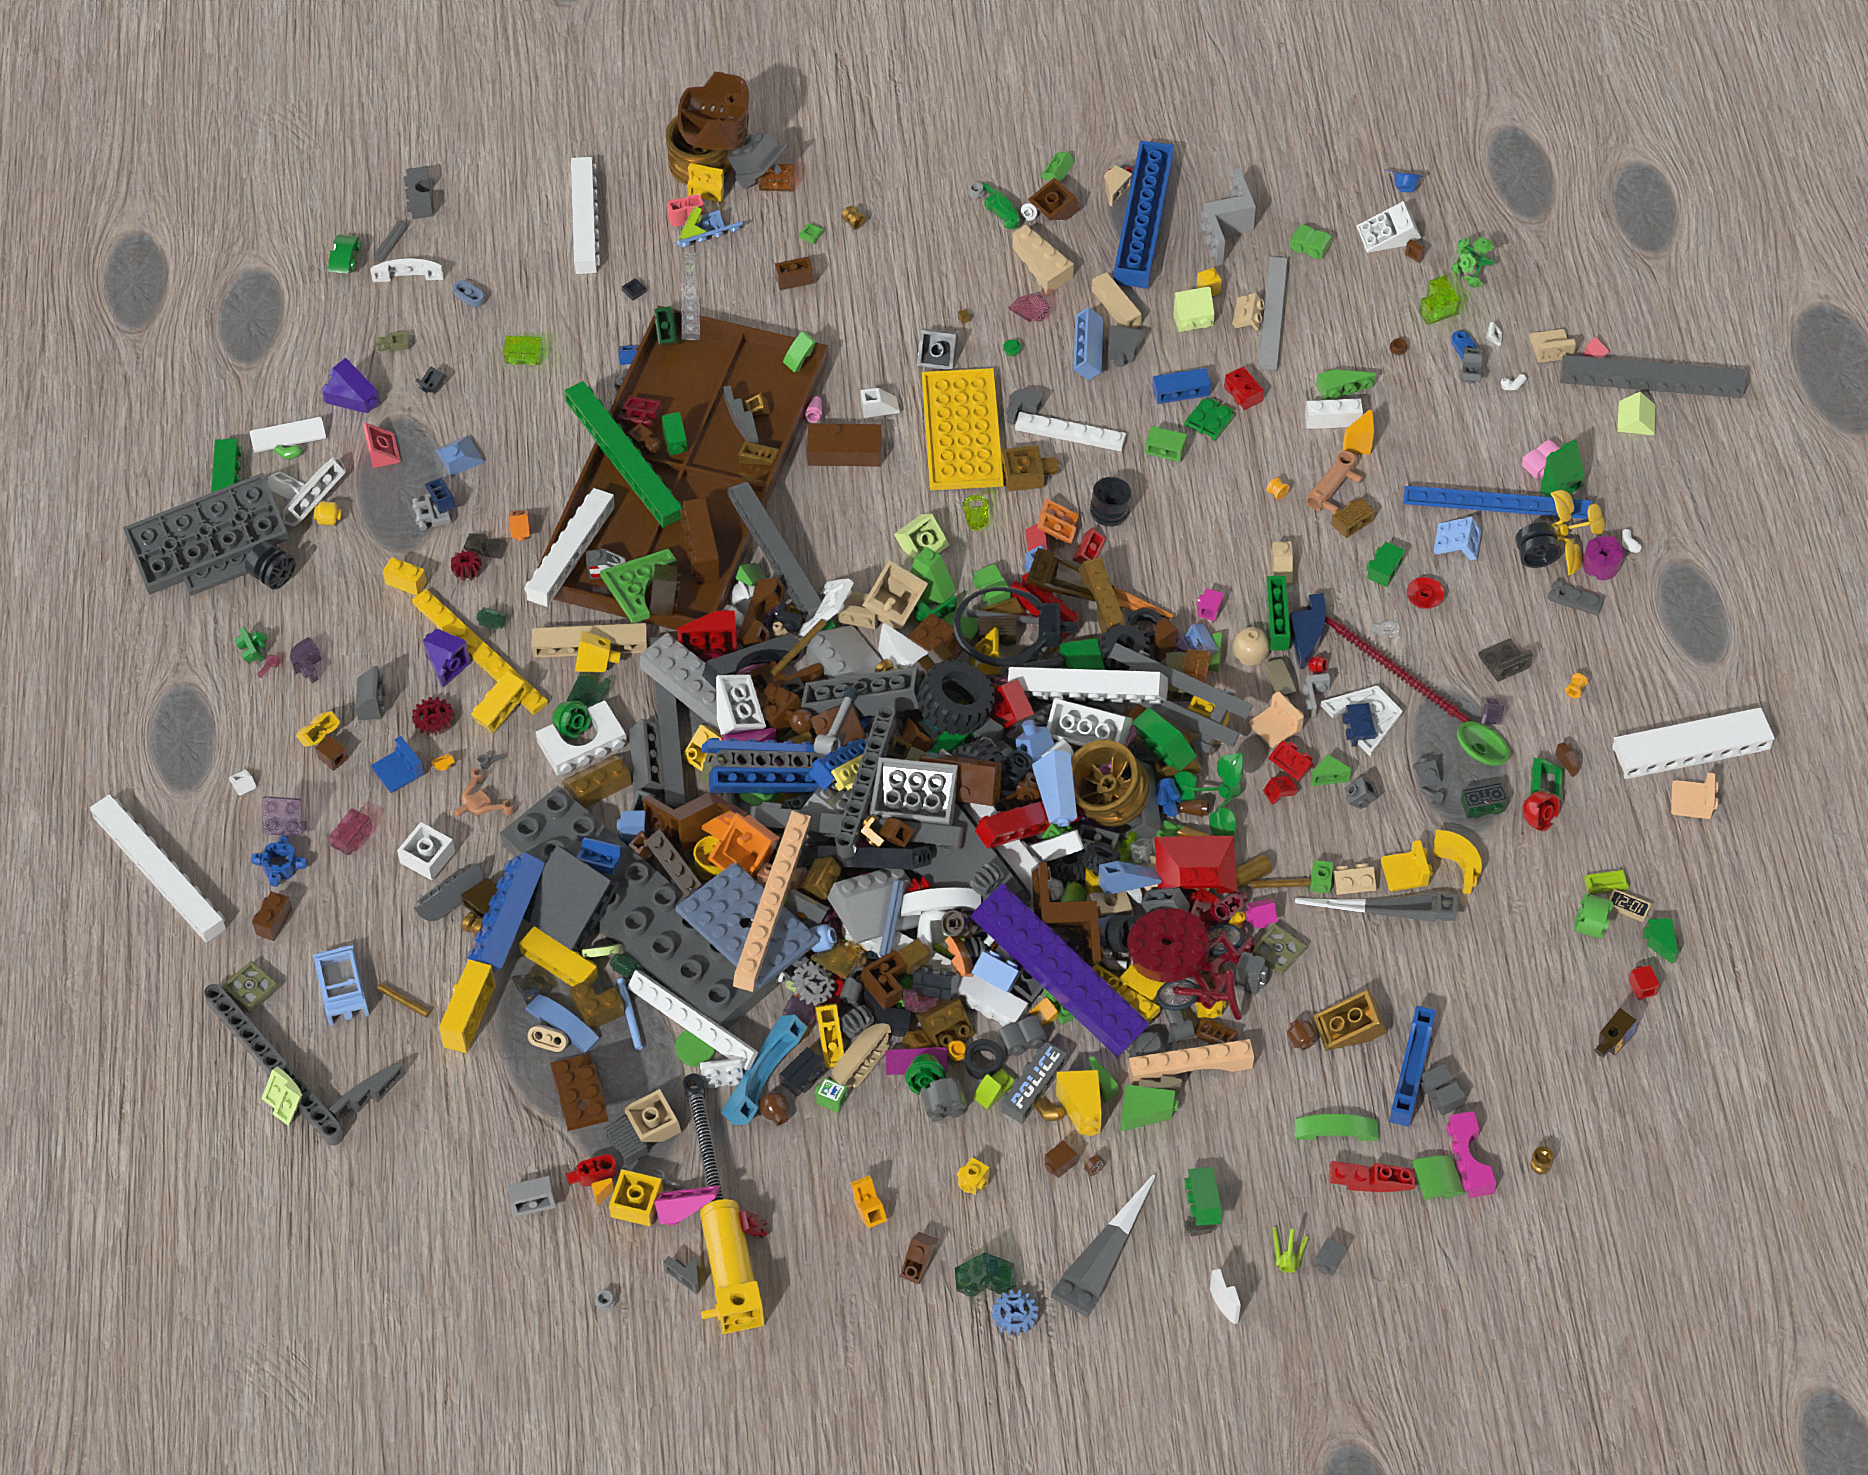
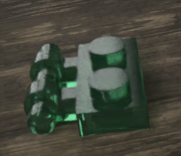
[566,672,611,707]

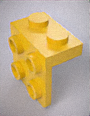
[1381,840,1432,892]

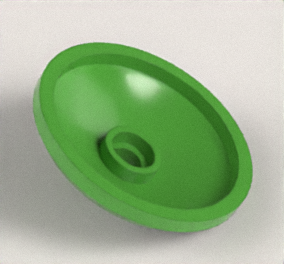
[1457,721,1510,766]

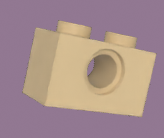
[1086,891,1133,919]

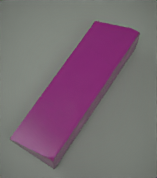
[885,1047,948,1075]

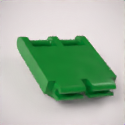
[1184,397,1234,441]

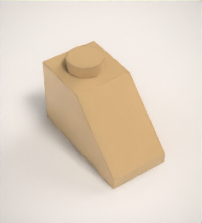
[1104,165,1132,207]
[1271,541,1293,585]

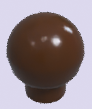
[759,1092,790,1126]

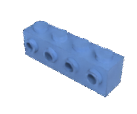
[1073,307,1103,380]

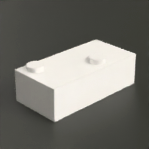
[1047,698,1133,747]

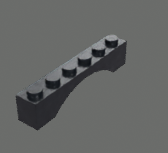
[702,633,805,689]

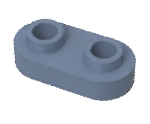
[453,280,485,307]

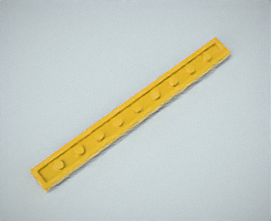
[412,589,548,715]

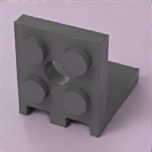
[784,889,828,967]

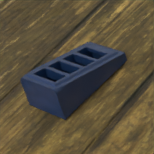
[425,477,456,514]

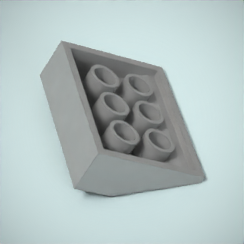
[805,625,882,680]
[870,757,958,826]
[827,868,920,944]

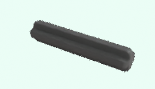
[374,220,406,262]

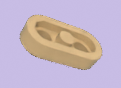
[528,1025,569,1052]

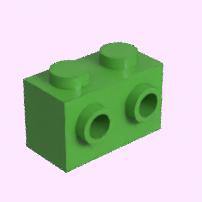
[1145,426,1187,462]

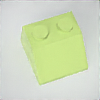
[1173,286,1214,332]
[894,514,949,559]

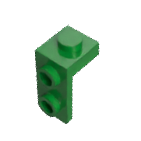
[914,595,957,621]

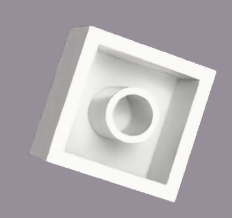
[397,822,455,880]

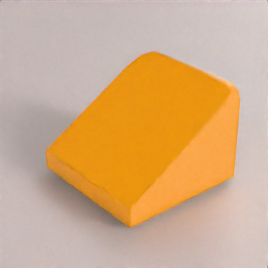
[1029,997,1058,1027]
[591,1178,614,1205]

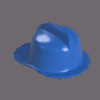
[1385,169,1424,193]

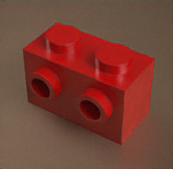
[1224,366,1264,410]

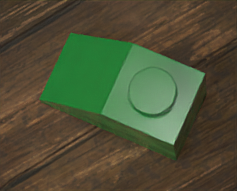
[662,412,687,455]
[1643,918,1678,963]

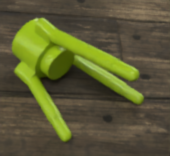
[1272,1226,1309,1273]

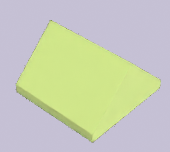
[1617,392,1656,435]

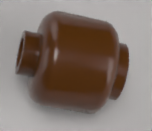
[1287,1019,1317,1051]

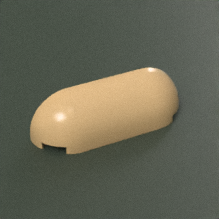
[831,1023,891,1088]

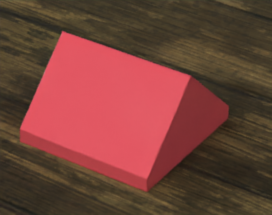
[363,422,401,468]

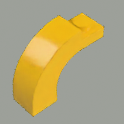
[1433,830,1482,894]

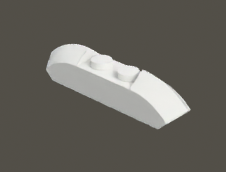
[283,457,346,526]

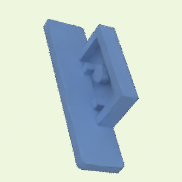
[675,210,743,248]

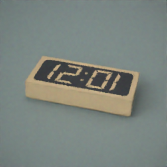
[1609,889,1651,923]

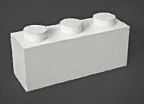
[1305,398,1363,429]

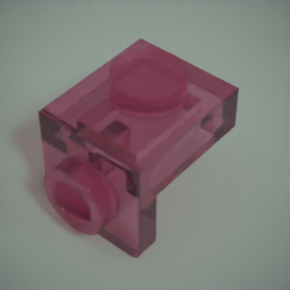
[903,989,937,1013]

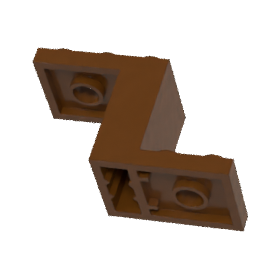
[643,792,749,854]
[1031,862,1104,966]
[550,1053,609,1131]

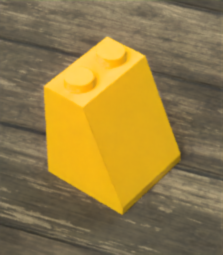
[1056,1070,1101,1136]

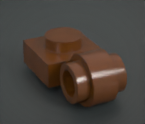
[627,423,662,455]

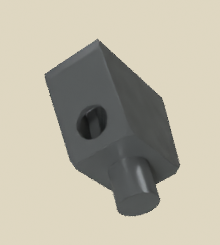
[1108,325,1143,367]

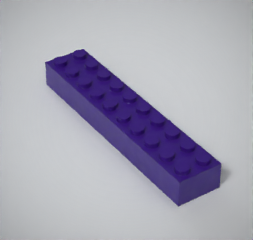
[971,883,1150,1058]

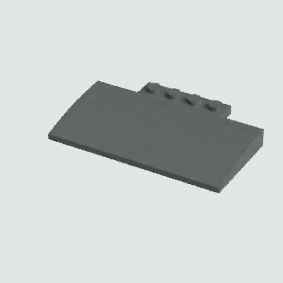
[123,473,290,596]

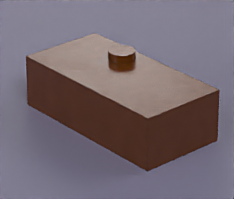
[807,423,882,467]
[919,752,1002,806]

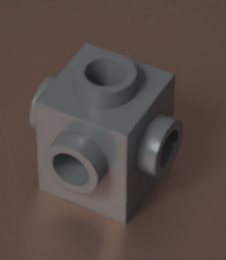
[1344,777,1379,809]

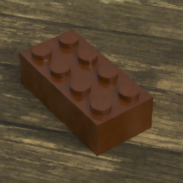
[680,498,719,583]

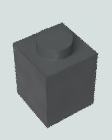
[1314,1237,1346,1276]

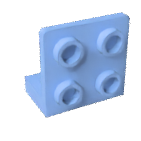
[1434,517,1482,561]

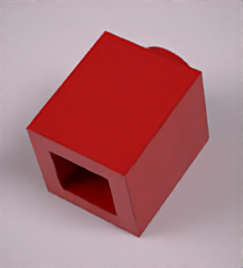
[1629,965,1660,1000]

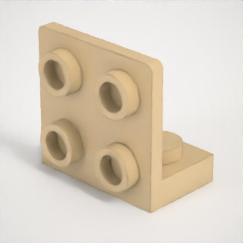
[1529,329,1576,363]

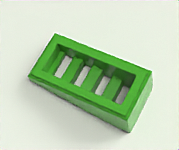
[1089,1056,1118,1102]

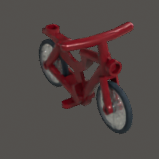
[1156,924,1255,1020]

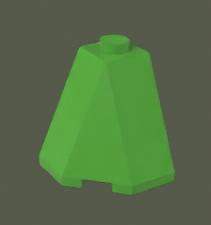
[910,546,956,605]

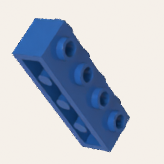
[809,738,867,791]

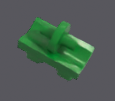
[234,627,268,663]

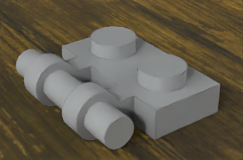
[412,494,451,531]

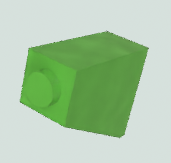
[1120,1085,1178,1131]

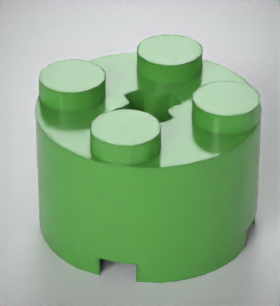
[1574,893,1613,939]

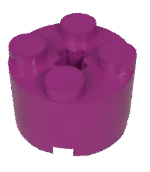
[1583,536,1624,580]

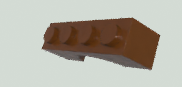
[737,578,786,648]

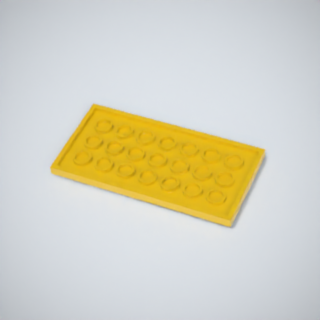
[922,368,1003,490]

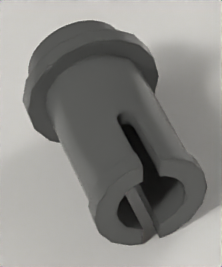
[614,368,629,391]

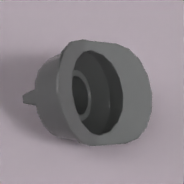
[1130,1027,1173,1058]

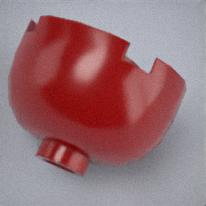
[1522,791,1560,831]

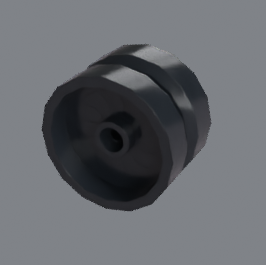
[1515,522,1561,568]

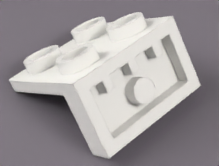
[700,1059,743,1089]

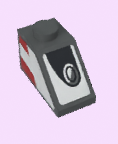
[586,549,627,580]

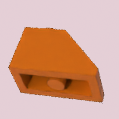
[509,510,530,541]
[702,810,735,840]

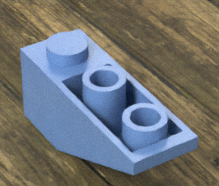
[1098,861,1161,895]

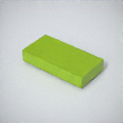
[1584,870,1629,895]

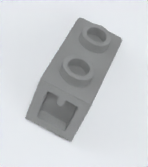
[1302,673,1330,717]

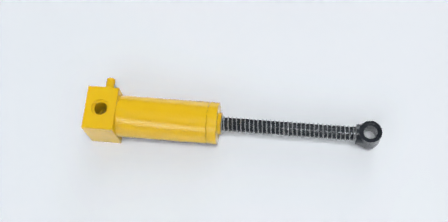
[683,1073,765,1334]

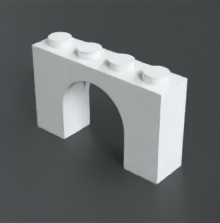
[536,701,627,776]

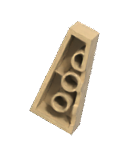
[1013,224,1074,296]

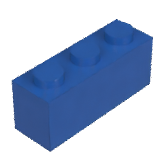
[1152,368,1211,404]

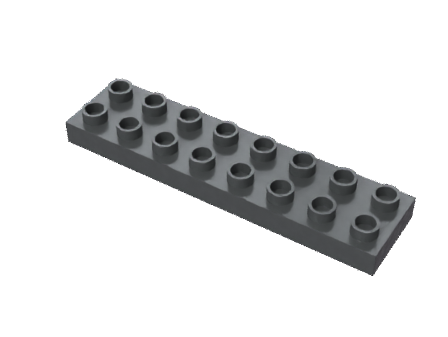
[500,786,777,1030]

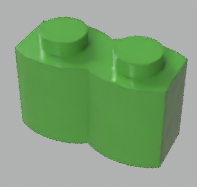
[1290,225,1331,259]
[972,564,1010,606]

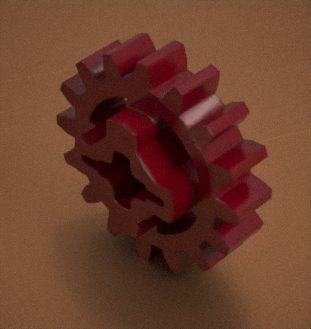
[412,697,454,736]

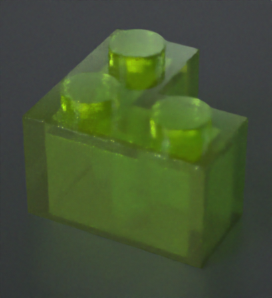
[1419,275,1461,325]

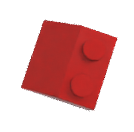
[988,679,1034,730]

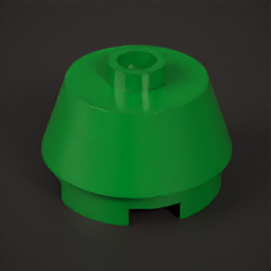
[552,701,591,738]
[905,1054,946,1095]

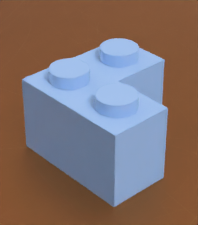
[972,950,1021,993]

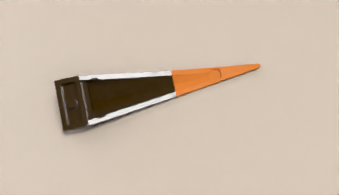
[1026,548,1174,619]

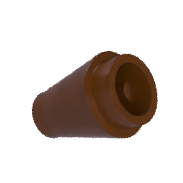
[1180,798,1209,817]

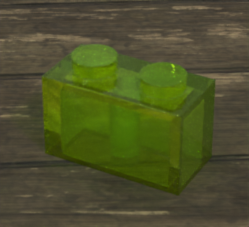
[503,335,543,365]

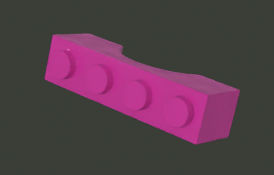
[1446,1111,1496,1198]

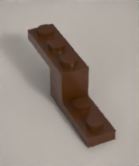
[742,661,823,692]

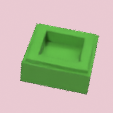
[799,222,823,244]

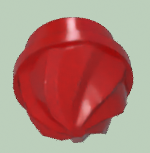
[1308,655,1327,674]

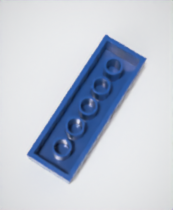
[467,852,545,973]

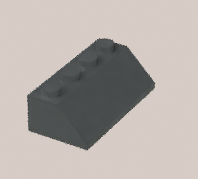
[1110,759,1162,843]

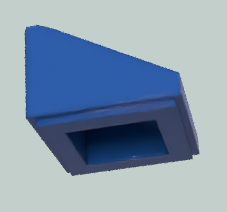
[619,345,637,365]

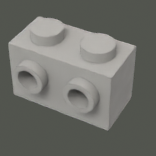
[508,1176,556,1217]

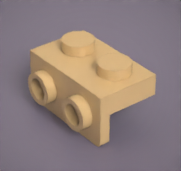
[1232,293,1265,331]
[1332,863,1376,895]

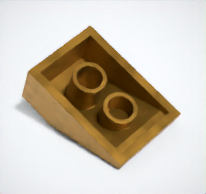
[1313,990,1388,1051]

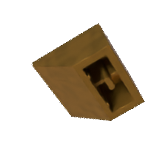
[916,997,975,1048]

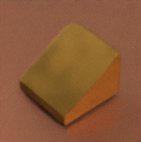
[745,393,770,416]
[901,1030,932,1049]

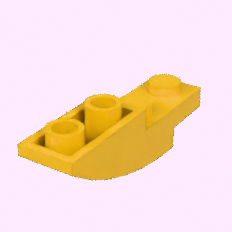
[1092,964,1160,1023]

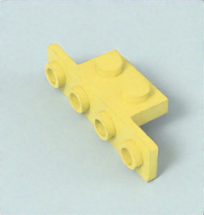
[831,754,863,791]

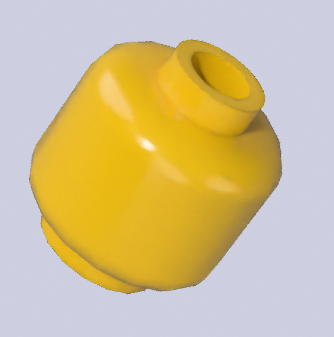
[314,501,341,526]

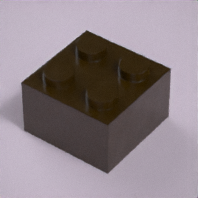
[650,564,681,616]

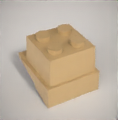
[862,560,928,630]

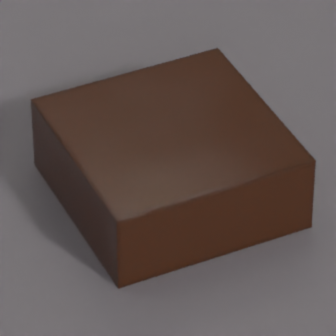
[1405,239,1425,263]

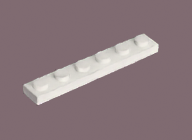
[1015,412,1126,452]

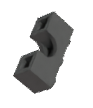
[404,166,433,219]

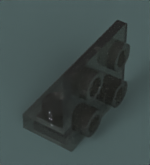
[1478,639,1533,682]

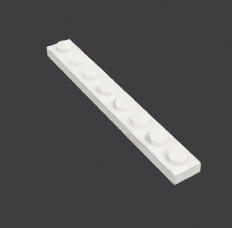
[627,970,758,1070]

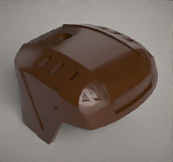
[678,71,749,150]

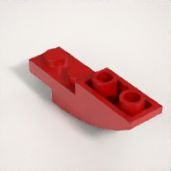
[1329,1161,1415,1192]

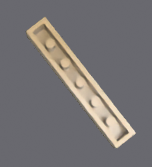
[532,623,648,658]

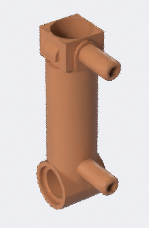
[1306,451,1362,513]

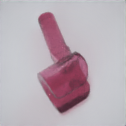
[257,655,280,678]

